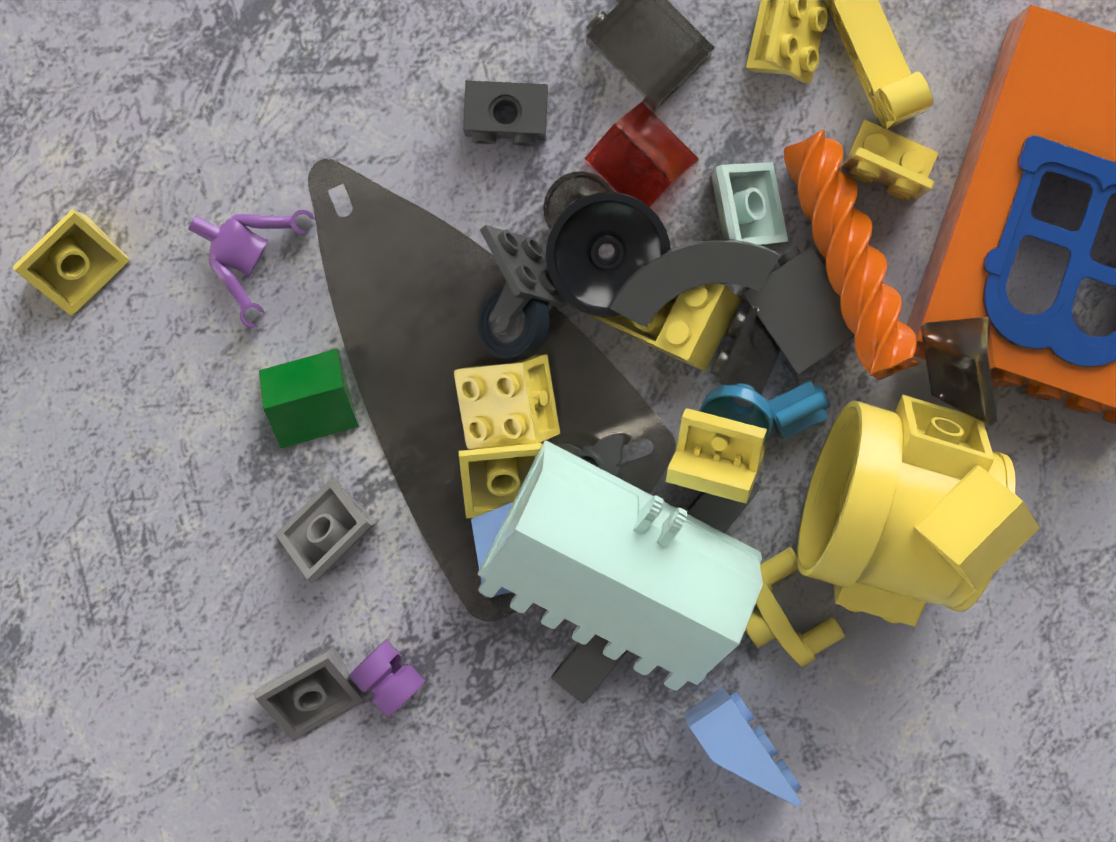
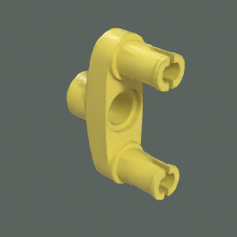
[745,547,846,668]

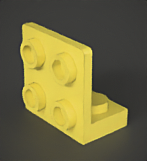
[842,120,939,201]
[454,354,560,449]

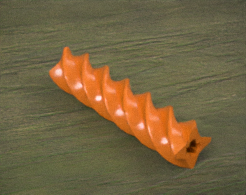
[784,130,921,380]

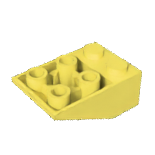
[588,283,741,372]

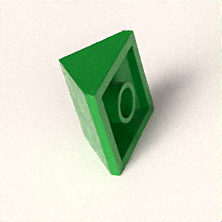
[259,349,360,448]

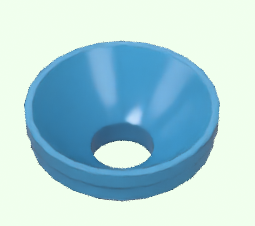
[699,383,774,442]

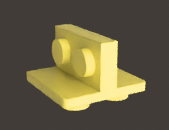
[746,0,828,83]

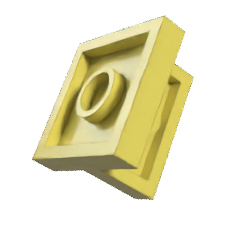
[665,408,767,504]

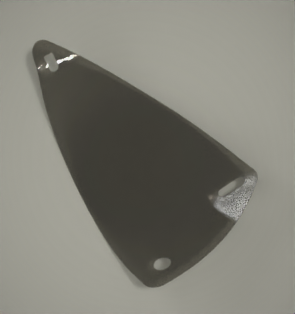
[308,159,676,622]

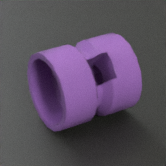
[348,639,426,718]

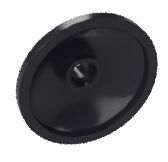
[546,191,671,317]

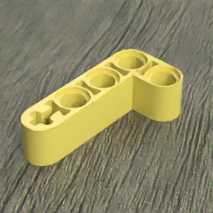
[824,0,933,130]

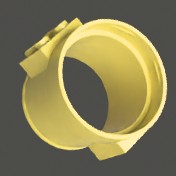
[797,394,1016,627]

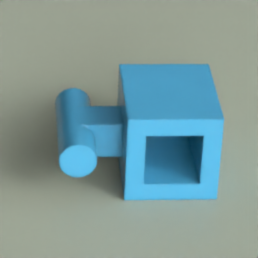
[766,381,830,439]

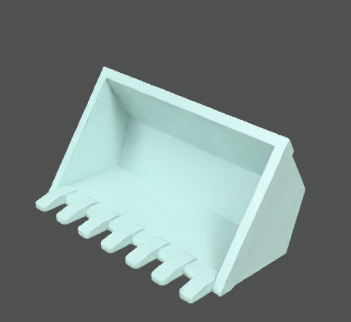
[477,440,763,691]

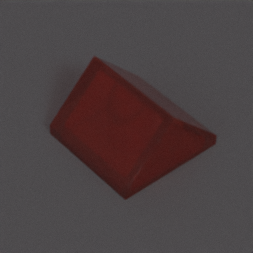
[584,102,699,207]

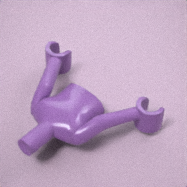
[188,210,315,328]

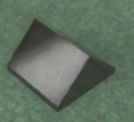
[920,317,998,426]

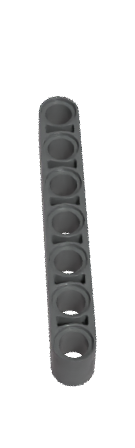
[551,482,760,704]

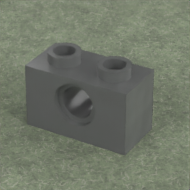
[463,80,548,146]

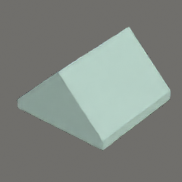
[711,162,788,247]

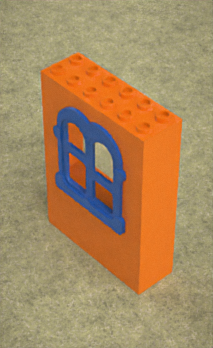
[907,4,1116,424]

